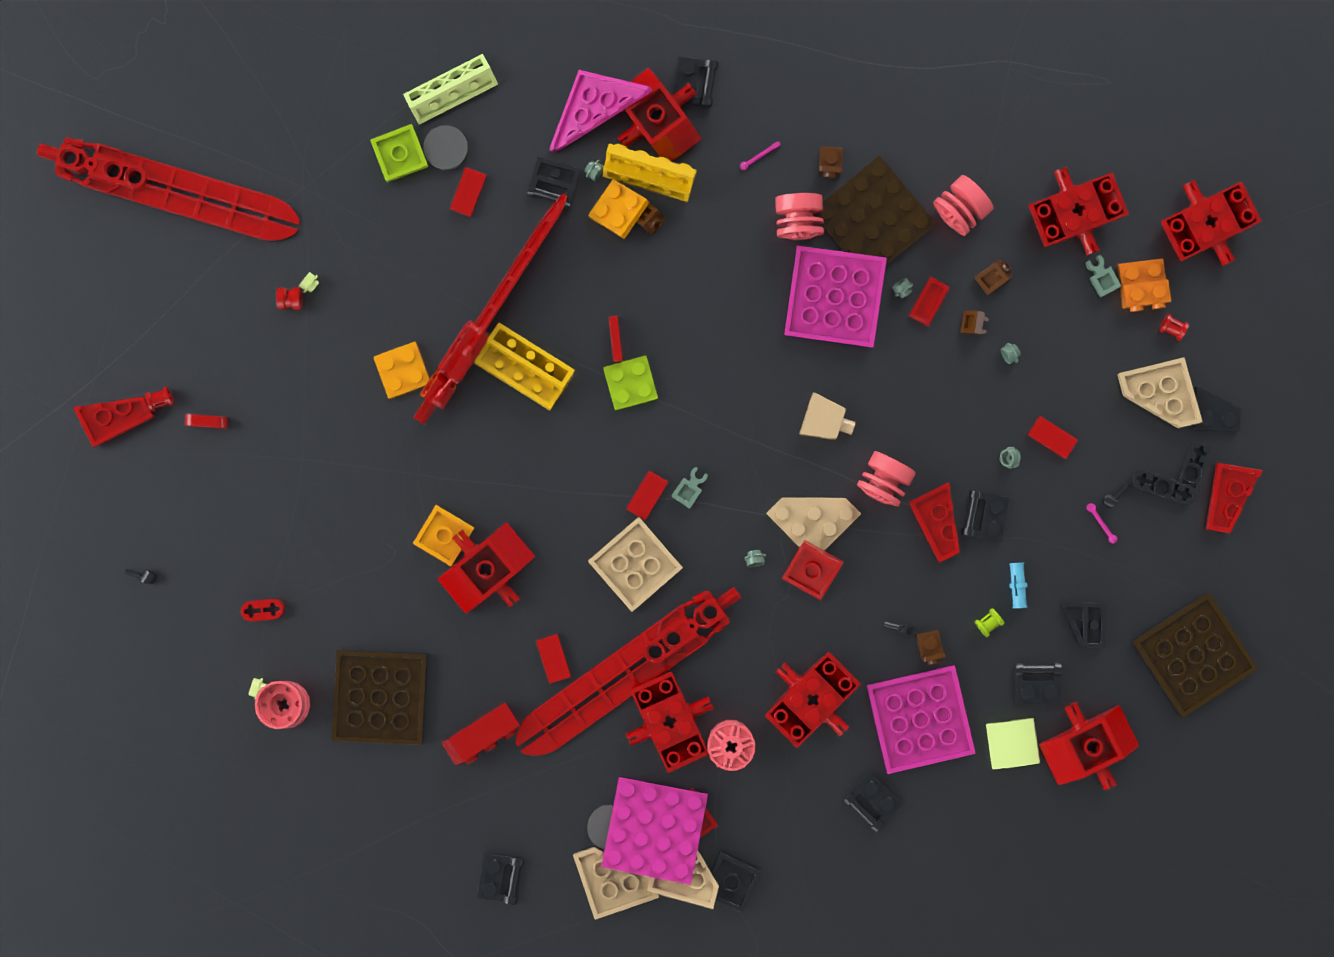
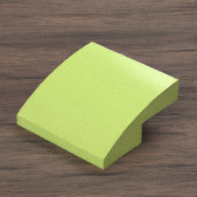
[986,718,1040,769]

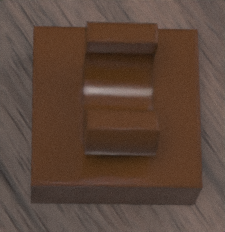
[960,311,989,335]

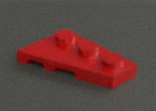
[73,397,155,447]
[1206,463,1263,533]
[908,482,960,563]

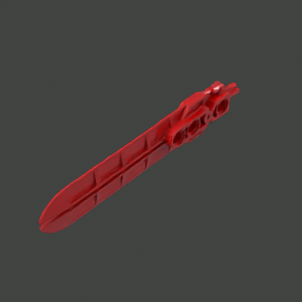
[37,137,300,241]
[413,194,567,425]
[515,587,742,755]

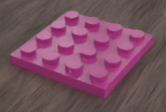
[784,246,887,347]
[866,665,976,774]
[601,777,708,885]

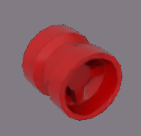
[276,288,303,310]

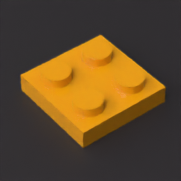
[588,179,650,239]
[373,342,430,399]
[413,505,475,566]

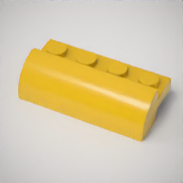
[603,144,697,202]
[474,323,575,411]

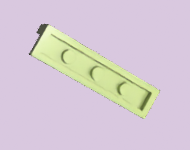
[403,54,498,125]

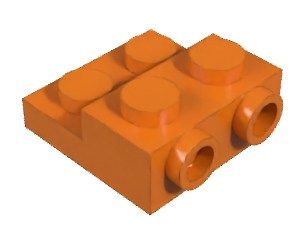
[1117,258,1171,312]

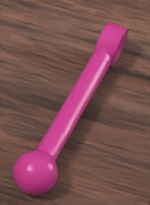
[740,141,781,170]
[1086,503,1118,544]

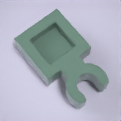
[1085,255,1121,298]
[671,467,708,509]

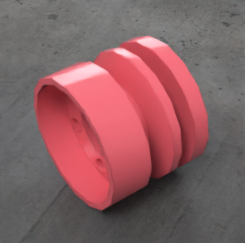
[933,175,994,236]
[775,193,824,240]
[857,451,916,507]
[255,681,310,729]
[707,720,755,771]

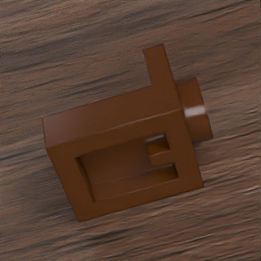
[818,146,843,179]
[636,203,665,235]
[974,258,1013,295]
[916,630,946,665]

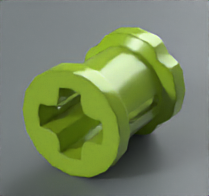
[974,609,1005,638]

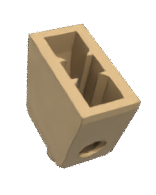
[799,392,855,440]

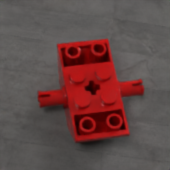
[617,68,702,162]
[1028,167,1129,256]
[1160,180,1262,266]
[437,522,535,613]
[765,652,861,748]
[626,671,714,773]
[1038,702,1139,790]

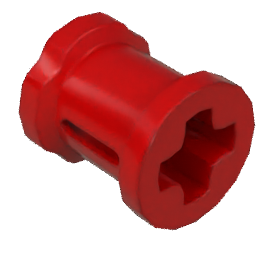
[1159,313,1189,341]
[145,386,174,412]

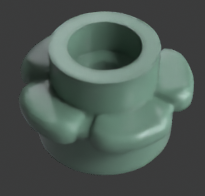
[585,160,604,181]
[892,278,913,298]
[1001,343,1021,364]
[1000,447,1021,469]
[744,550,766,567]

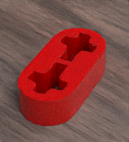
[185,414,228,429]
[241,599,285,621]

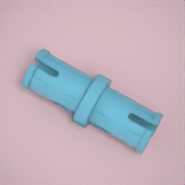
[1009,562,1028,608]

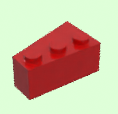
[441,703,520,766]

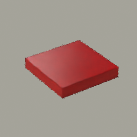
[782,540,843,600]

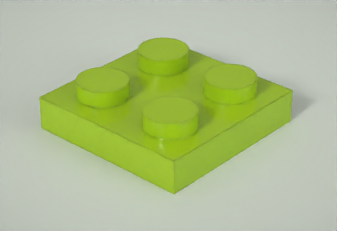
[370,124,429,183]
[603,356,658,411]

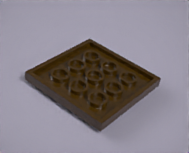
[813,155,937,266]
[1132,593,1258,718]
[331,650,427,745]

